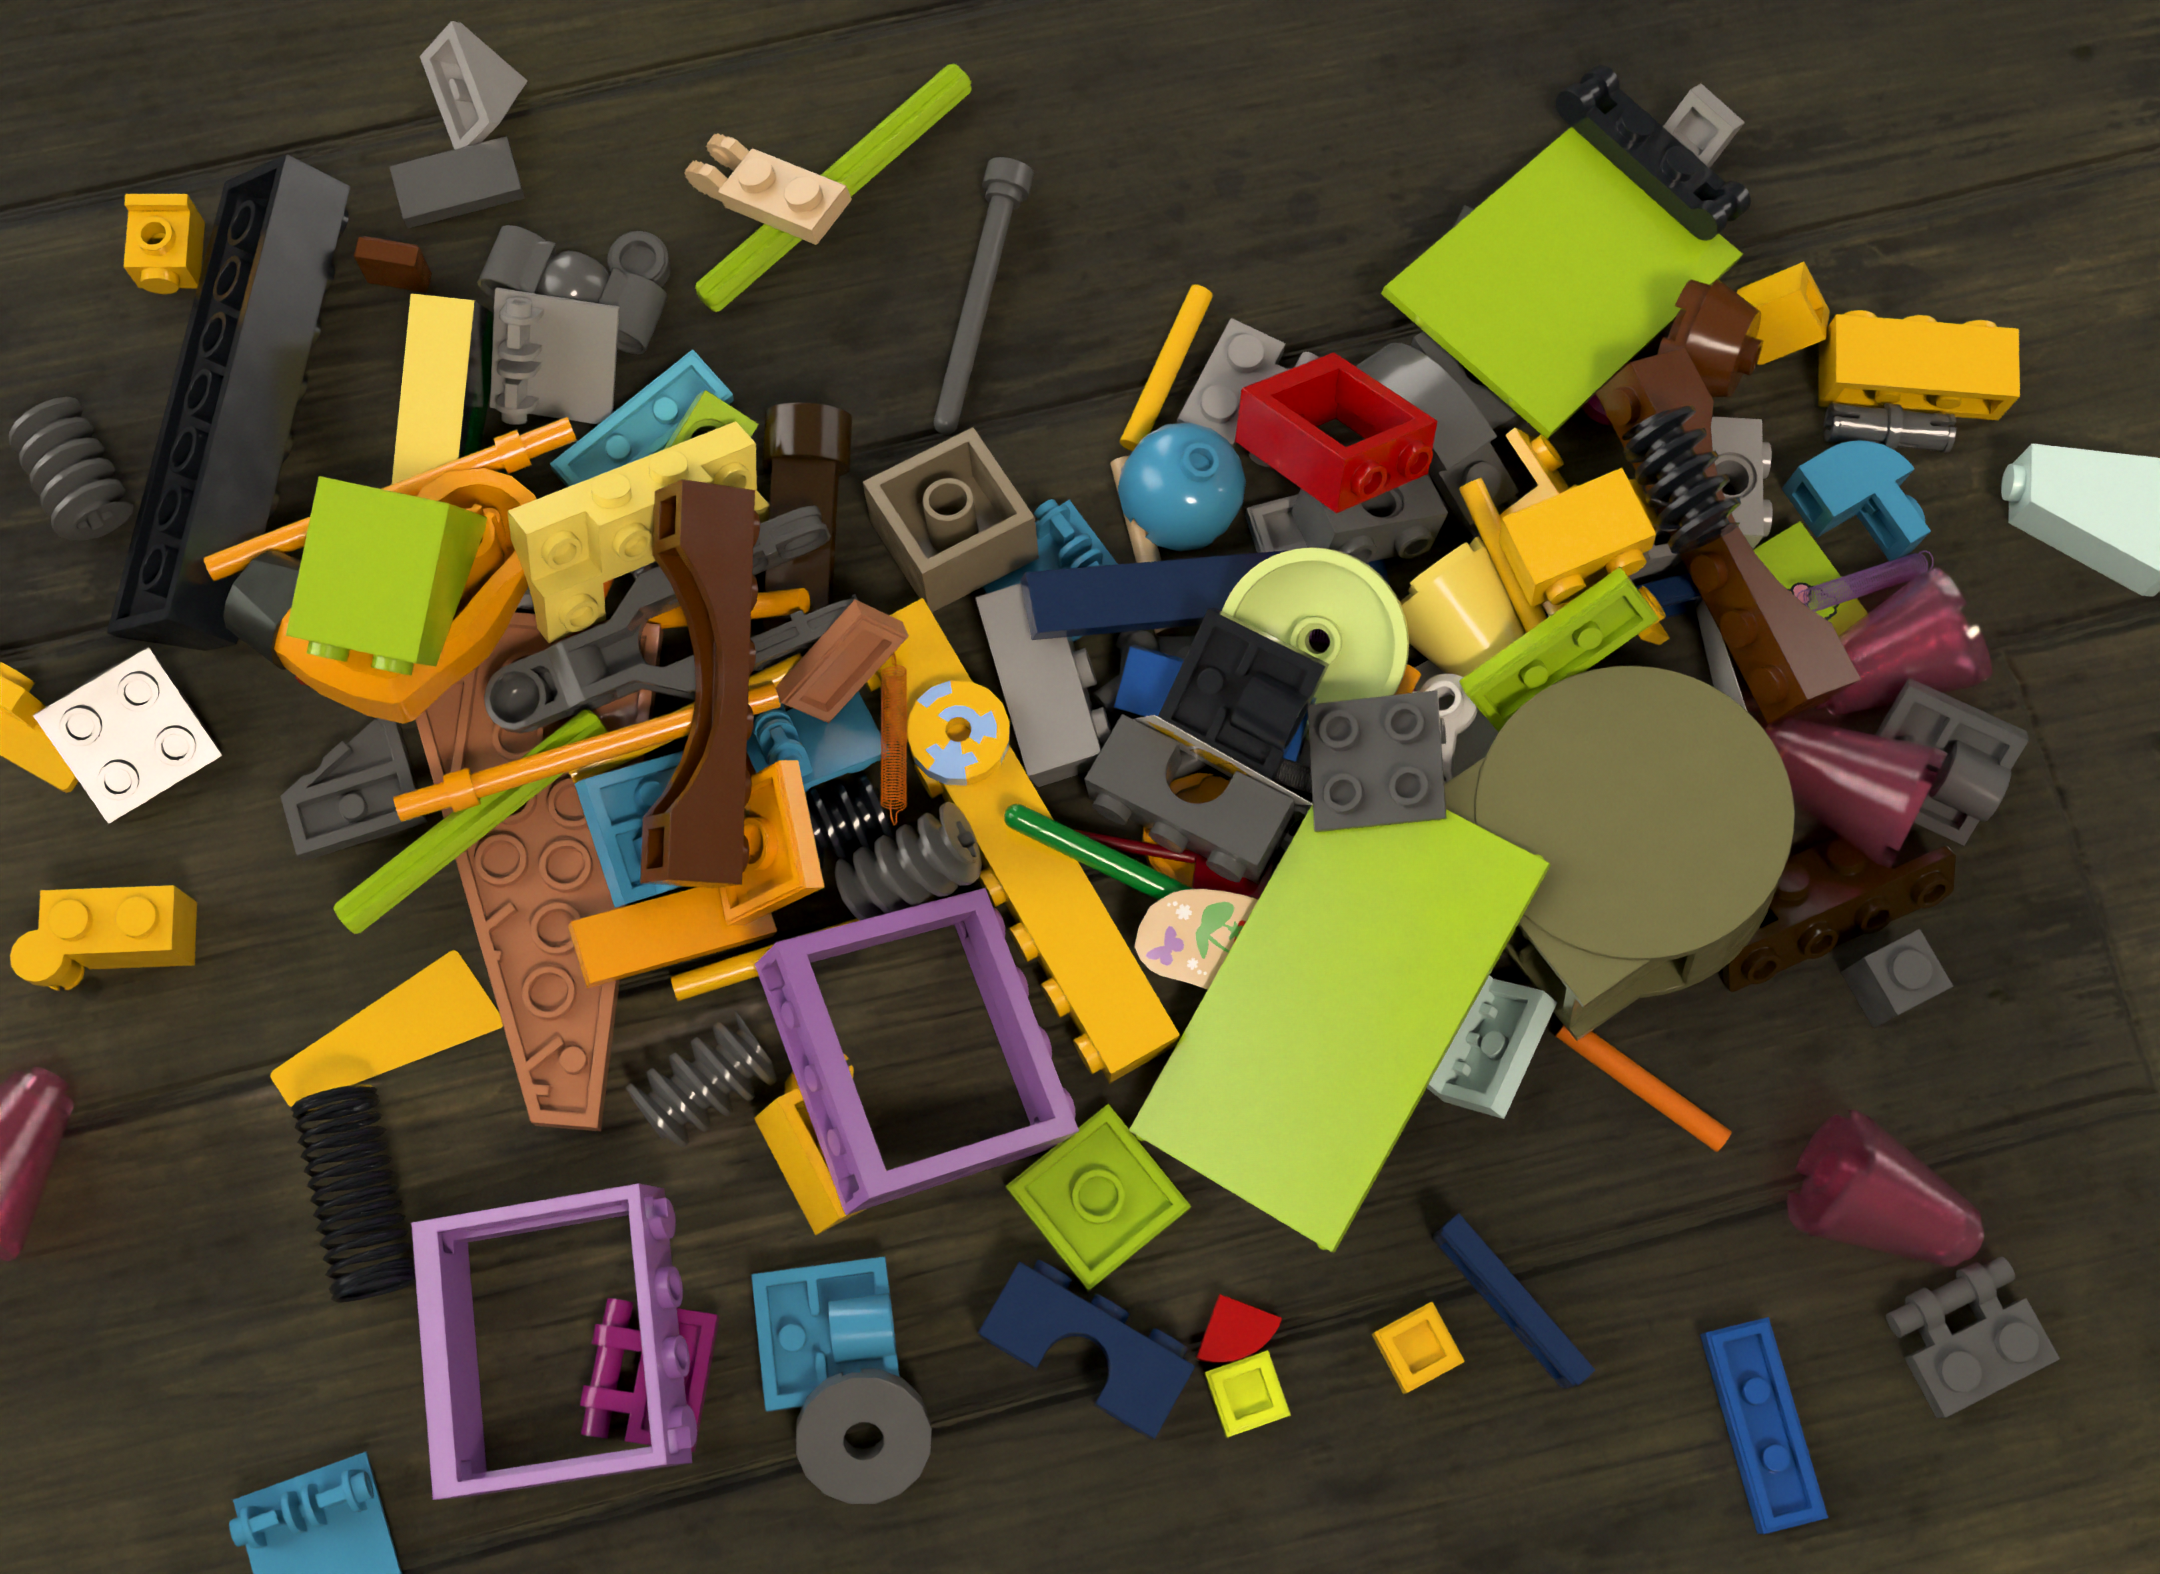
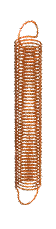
[881,653,907,825]

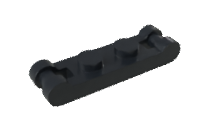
[1556,65,1751,241]

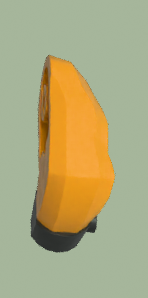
[224,468,536,724]

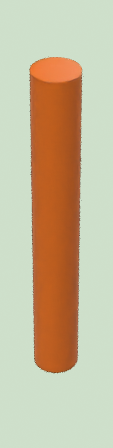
[1555,1024,1732,1152]

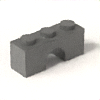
[1085,714,1295,885]

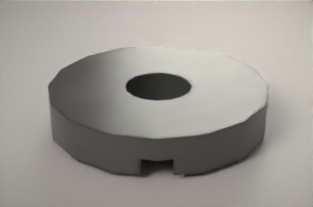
[796,1368,931,1504]

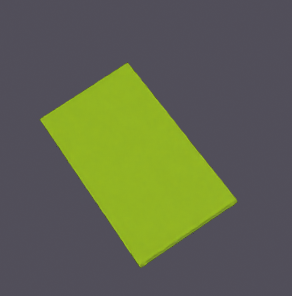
[1129,805,1551,1253]

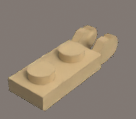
[684,133,852,245]

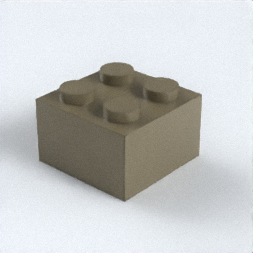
[863,427,1039,612]

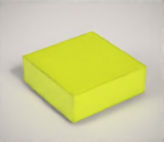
[1203,1350,1290,1438]

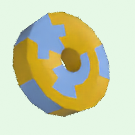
[907,680,1010,786]

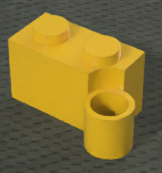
[1499,468,1660,608]

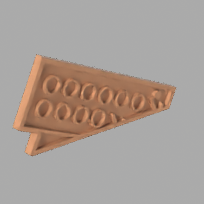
[415,612,664,1131]

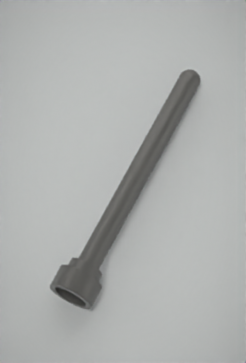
[934,157,1034,435]

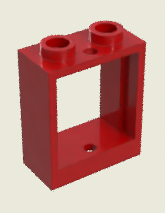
[1235,352,1438,514]

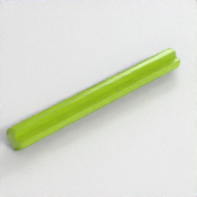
[333,709,607,934]

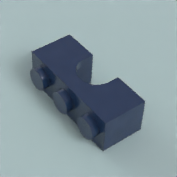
[978,1260,1195,1440]

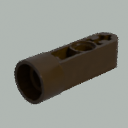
[762,403,853,632]

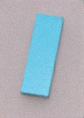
[550,349,734,487]

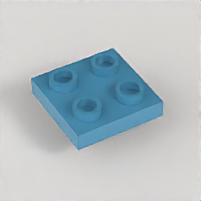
[575,751,684,908]
[751,1257,900,1412]

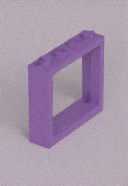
[755,888,1079,1215]
[411,1184,697,1500]

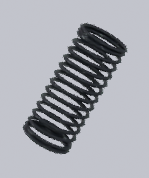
[290,1084,416,1303]

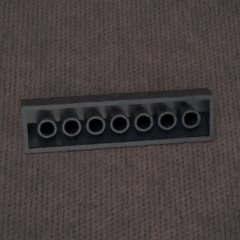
[107,154,351,651]

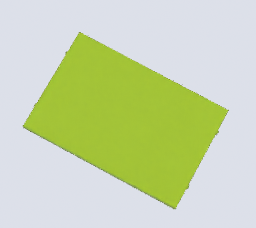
[1381,127,1743,439]

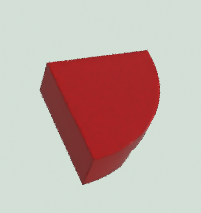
[1195,1294,1282,1363]

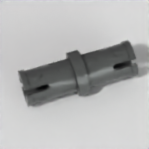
[1823,402,1957,453]

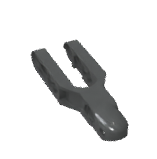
[484,506,858,734]

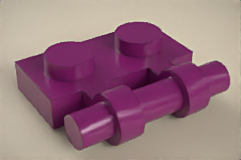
[579,1298,720,1452]

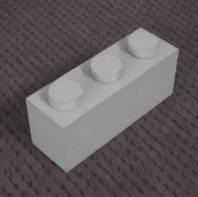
[976,583,1112,787]

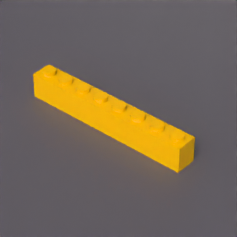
[865,598,1180,1084]

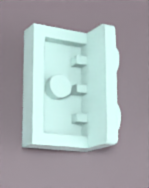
[1427,975,1557,1119]

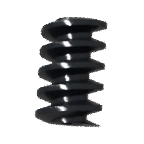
[1622,405,1741,554]
[806,773,894,869]

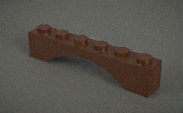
[1596,347,1861,724]
[640,479,760,888]

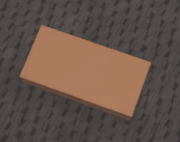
[776,599,909,723]

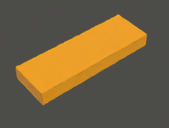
[568,887,777,988]

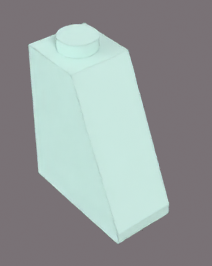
[2001,444,2160,597]

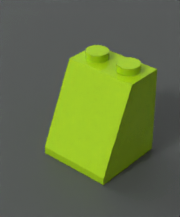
[286,476,487,676]

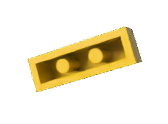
[1818,310,2020,420]

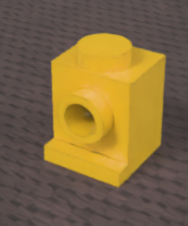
[124,194,205,294]

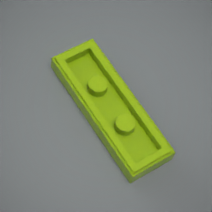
[1459,567,1659,732]

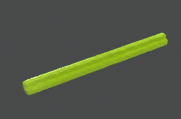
[695,64,972,312]

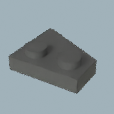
[280,718,428,862]

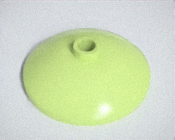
[1222,547,1409,740]

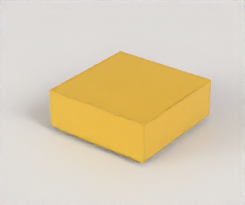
[1372,1302,1465,1394]

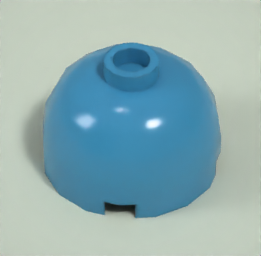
[1118,423,1246,551]

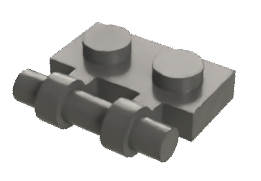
[1886,1256,2060,1419]

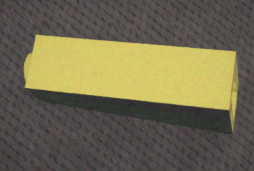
[391,294,494,485]

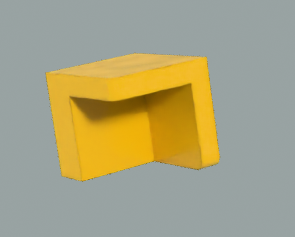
[1736,262,1830,365]

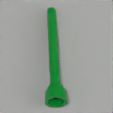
[1004,804,1194,900]

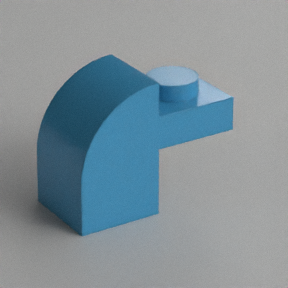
[1782,440,1931,561]

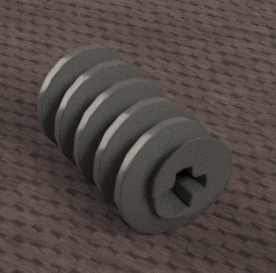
[9,397,134,540]
[835,802,982,920]
[625,1010,777,1148]

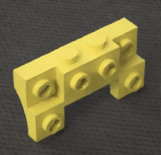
[508,421,770,643]

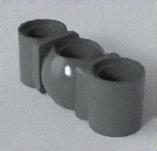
[477,225,668,354]

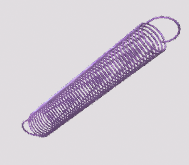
[1796,551,1933,612]

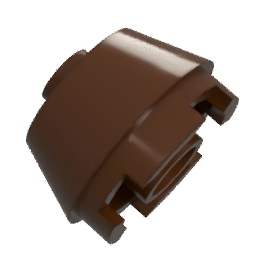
[1657,279,1763,397]

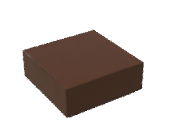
[354,236,432,293]

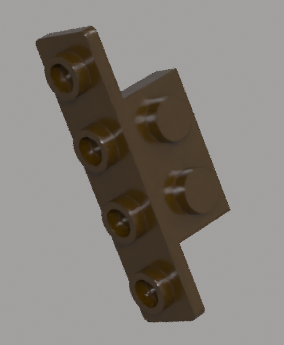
[1723,828,1956,992]

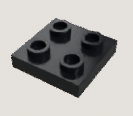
[1158,607,1329,781]

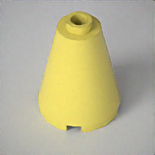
[1398,536,1526,677]

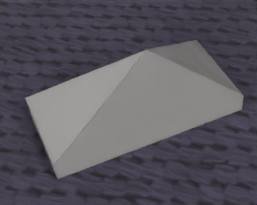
[420,21,527,150]

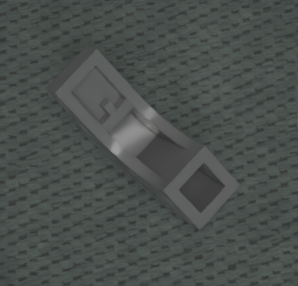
[1355,342,1519,526]

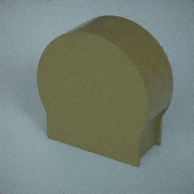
[1444,666,1794,1041]

